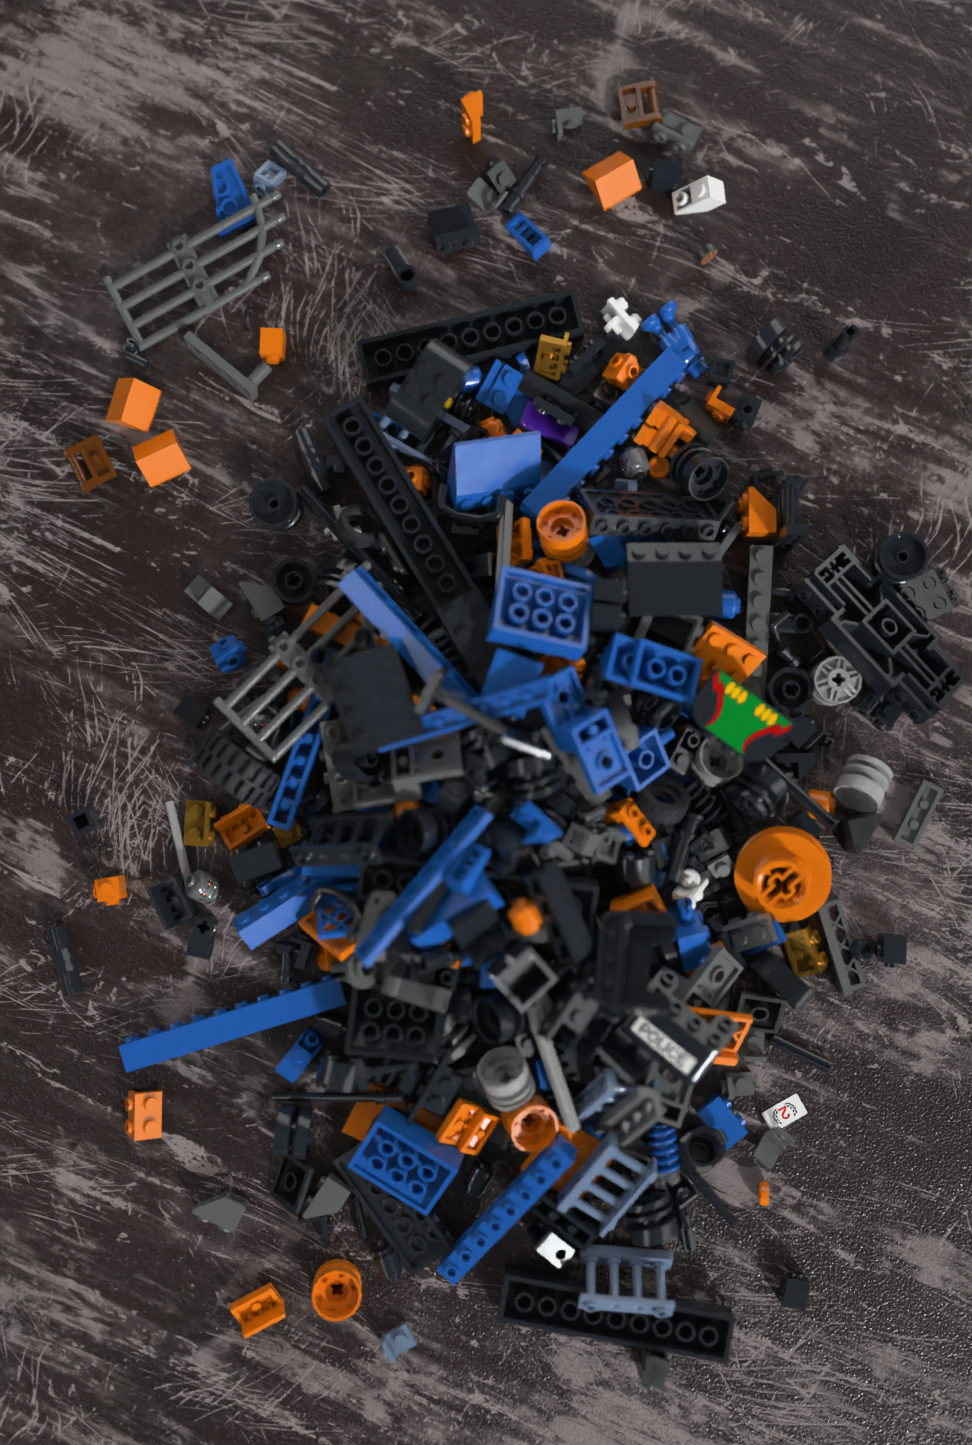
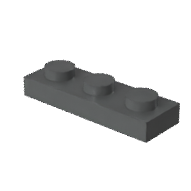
[892,779,944,850]

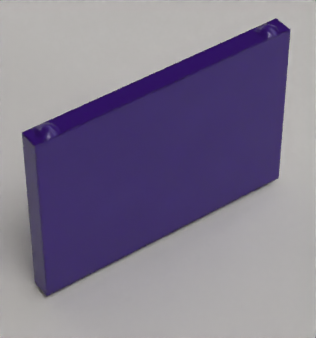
[518,398,580,449]

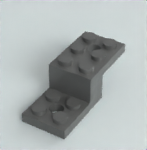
[353,732,464,810]
[669,944,744,1017]
[620,1060,694,1162]

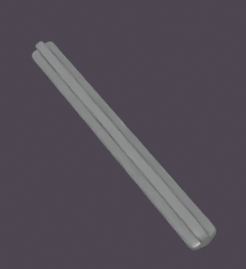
[526,1002,580,1133]

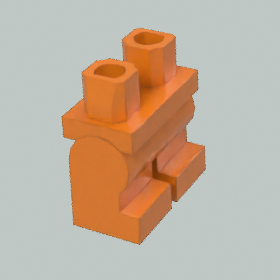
[633,400,697,459]

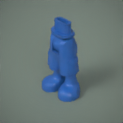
[640,300,708,379]

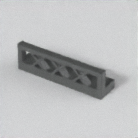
[815,898,866,996]
[592,1087,663,1150]

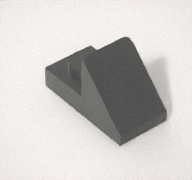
[184,574,233,621]

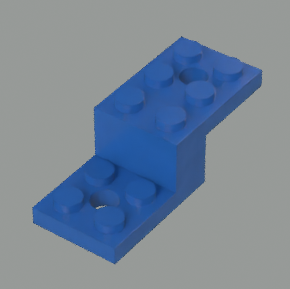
[540,665,633,795]

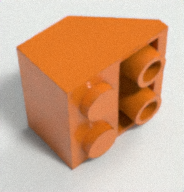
[737,487,777,541]

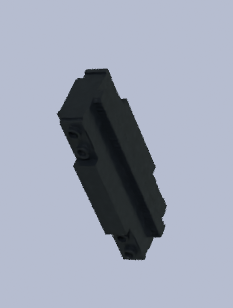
[792,544,967,725]

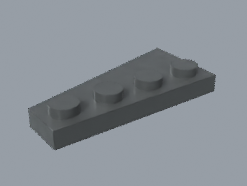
[536,725,612,807]

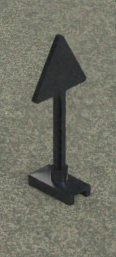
[414,665,552,760]

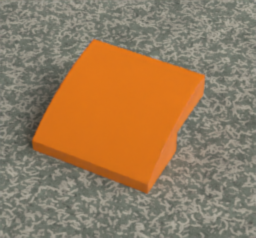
[435,1098,501,1156]

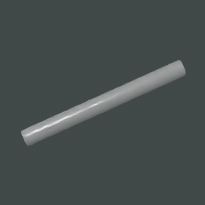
[165,800,191,887]

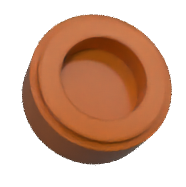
[648,456,670,479]
[758,1181,769,1206]

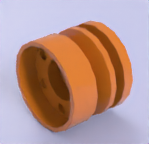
[537,500,589,562]
[500,1091,558,1152]
[312,1258,362,1321]

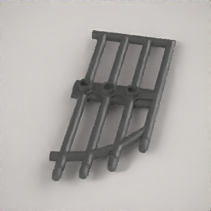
[102,190,286,352]
[213,561,383,764]

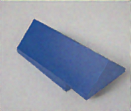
[599,633,703,705]
[405,870,505,950]

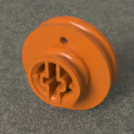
[734,826,832,922]

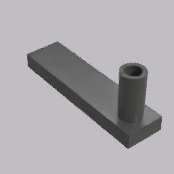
[183,331,272,402]

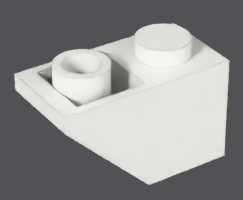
[672,175,726,215]

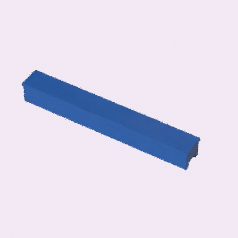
[337,566,480,706]

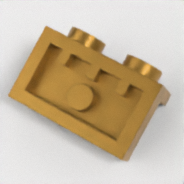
[533,332,572,381]
[183,800,218,847]
[783,924,828,977]

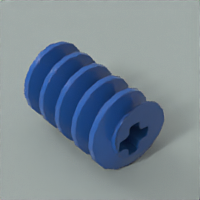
[647,1121,680,1174]

